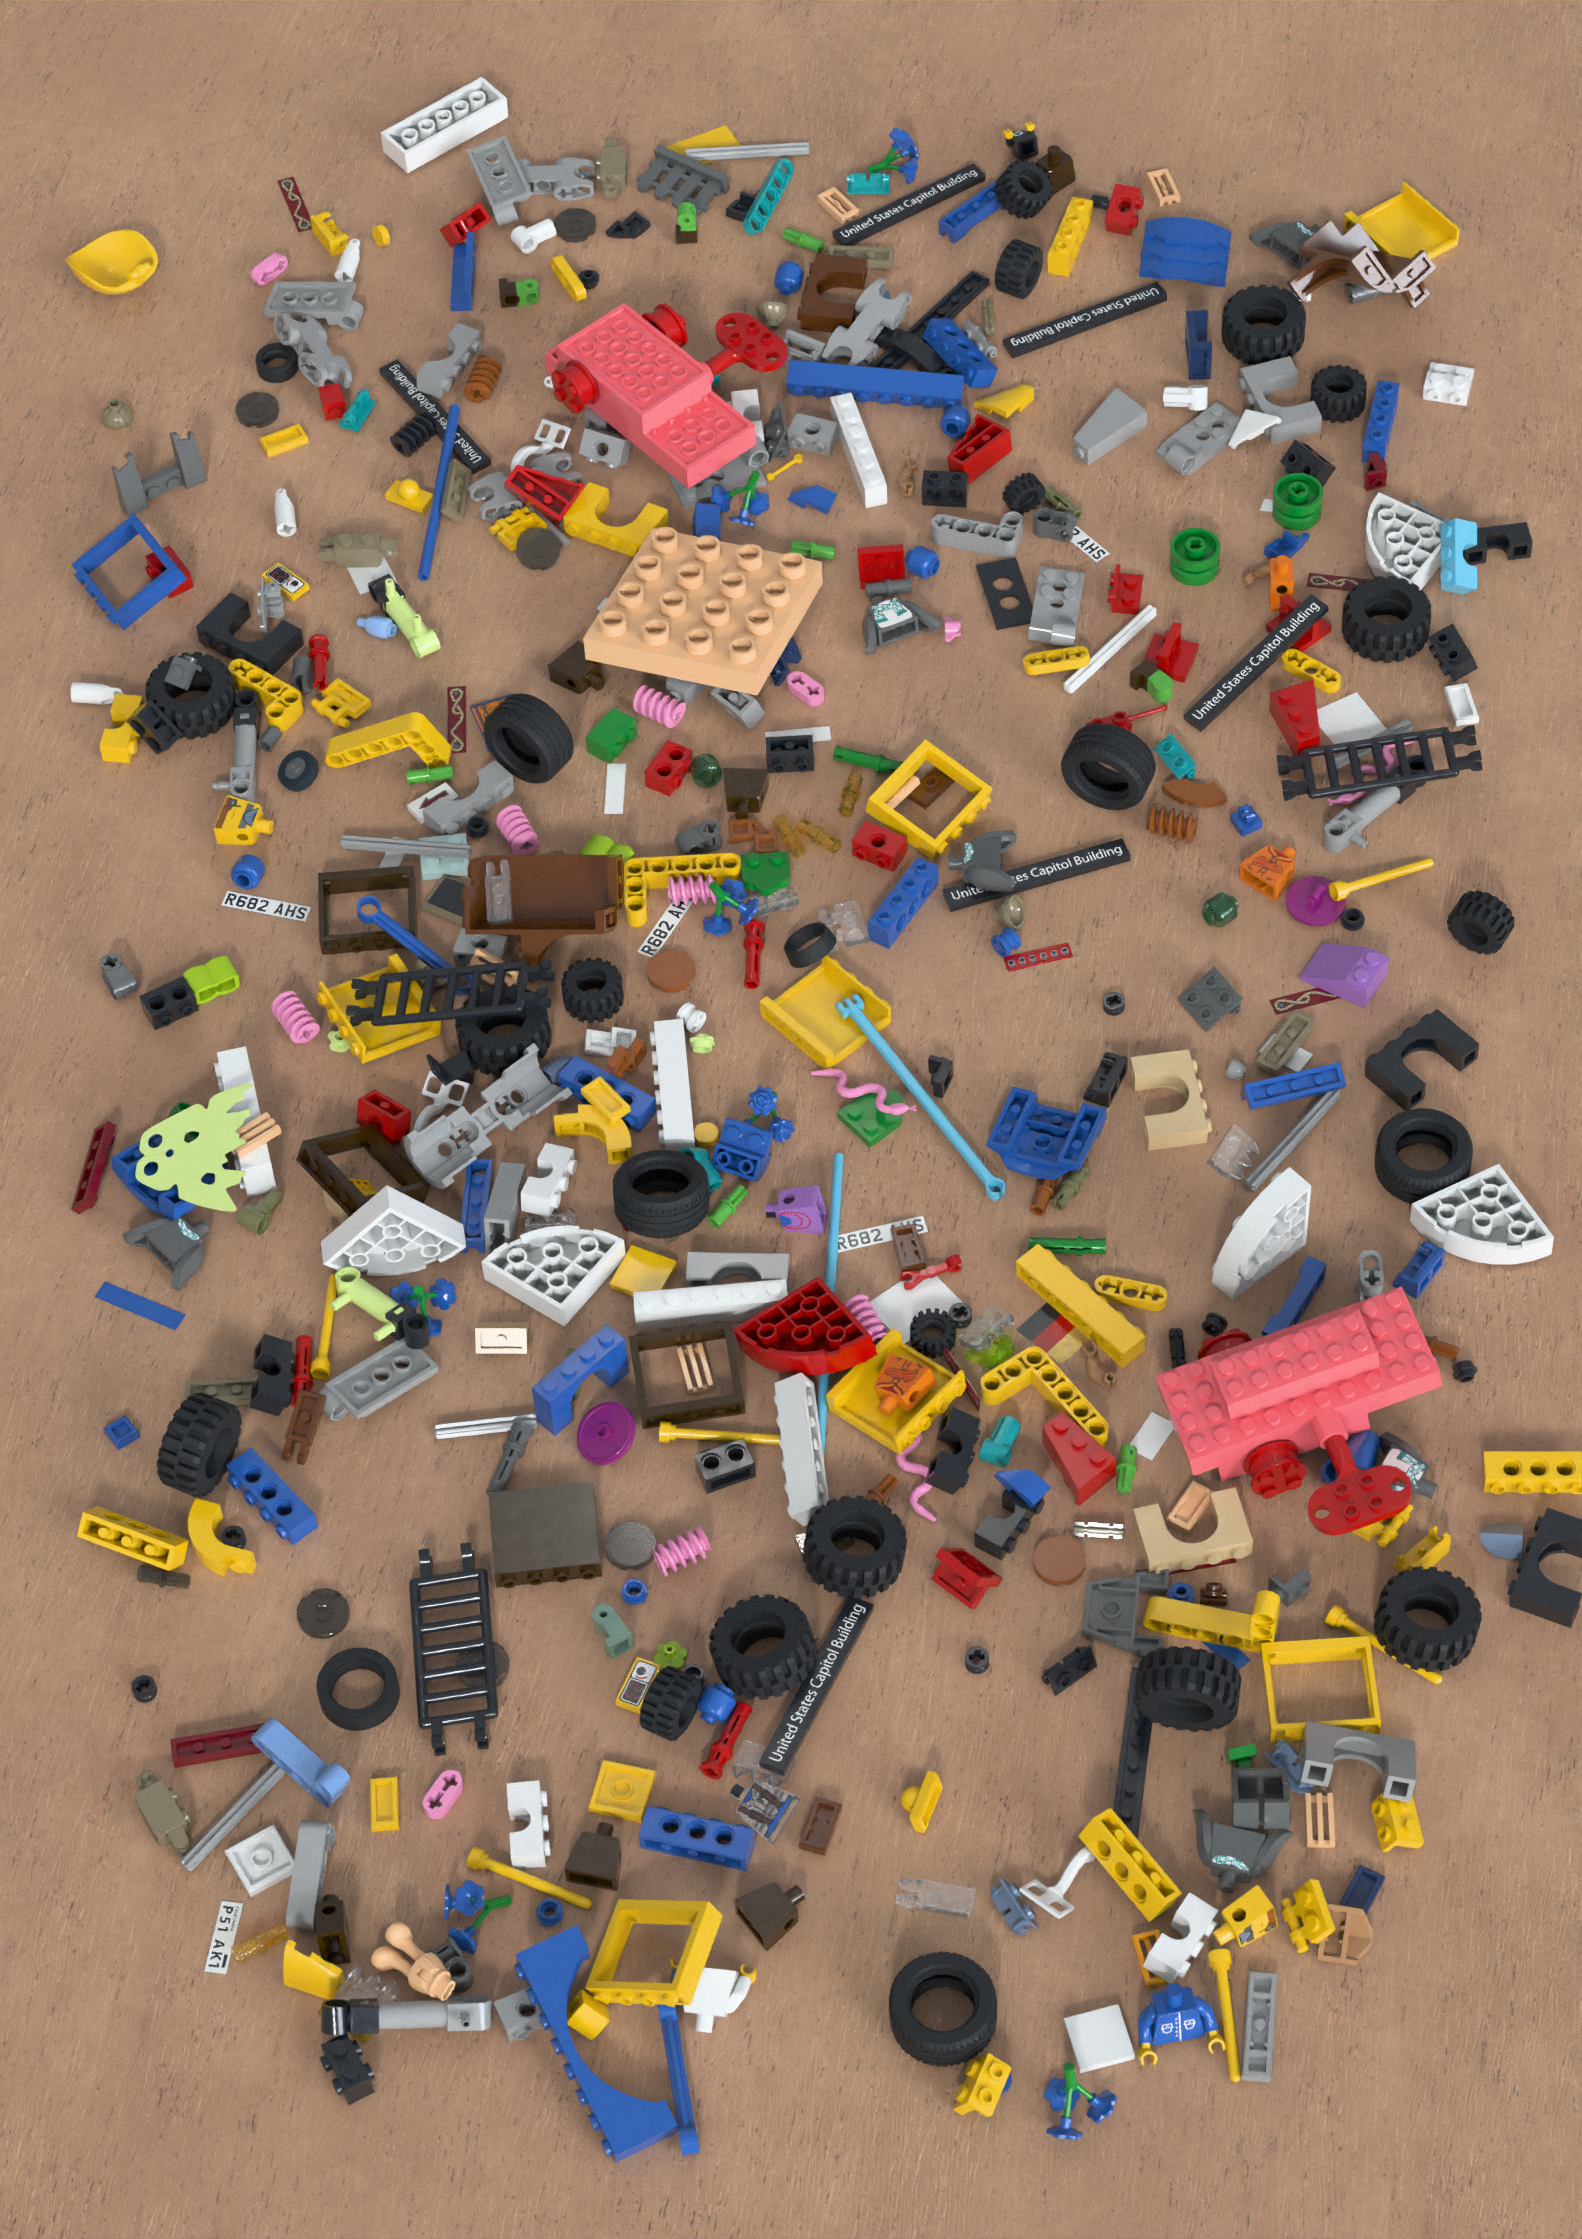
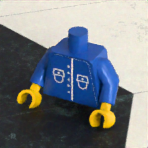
[1137,1983,1225,2066]

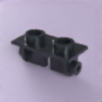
[1041,1646,1097,1696]

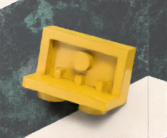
[1371,1793,1424,1852]
[953,2053,1011,2117]

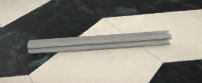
[685,142,810,161]
[340,835,473,859]
[1244,1090,1340,1191]
[180,1762,286,1872]

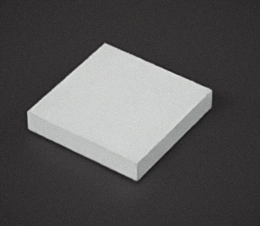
[225,1824,294,1897]
[1064,2004,1135,2073]

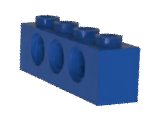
[922,318,998,388]
[1362,380,1400,463]
[867,857,939,949]
[558,1055,657,1133]
[226,1448,318,1545]
[639,1806,755,1872]

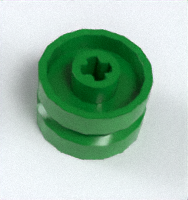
[1272,473,1323,531]
[1170,527,1221,586]

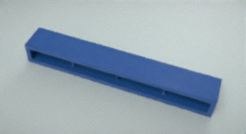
[786,360,965,409]

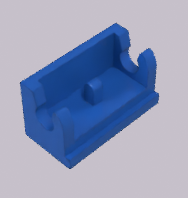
[693,503,721,541]
[1392,1241,1445,1299]

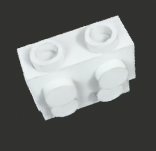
[1422,362,1474,406]

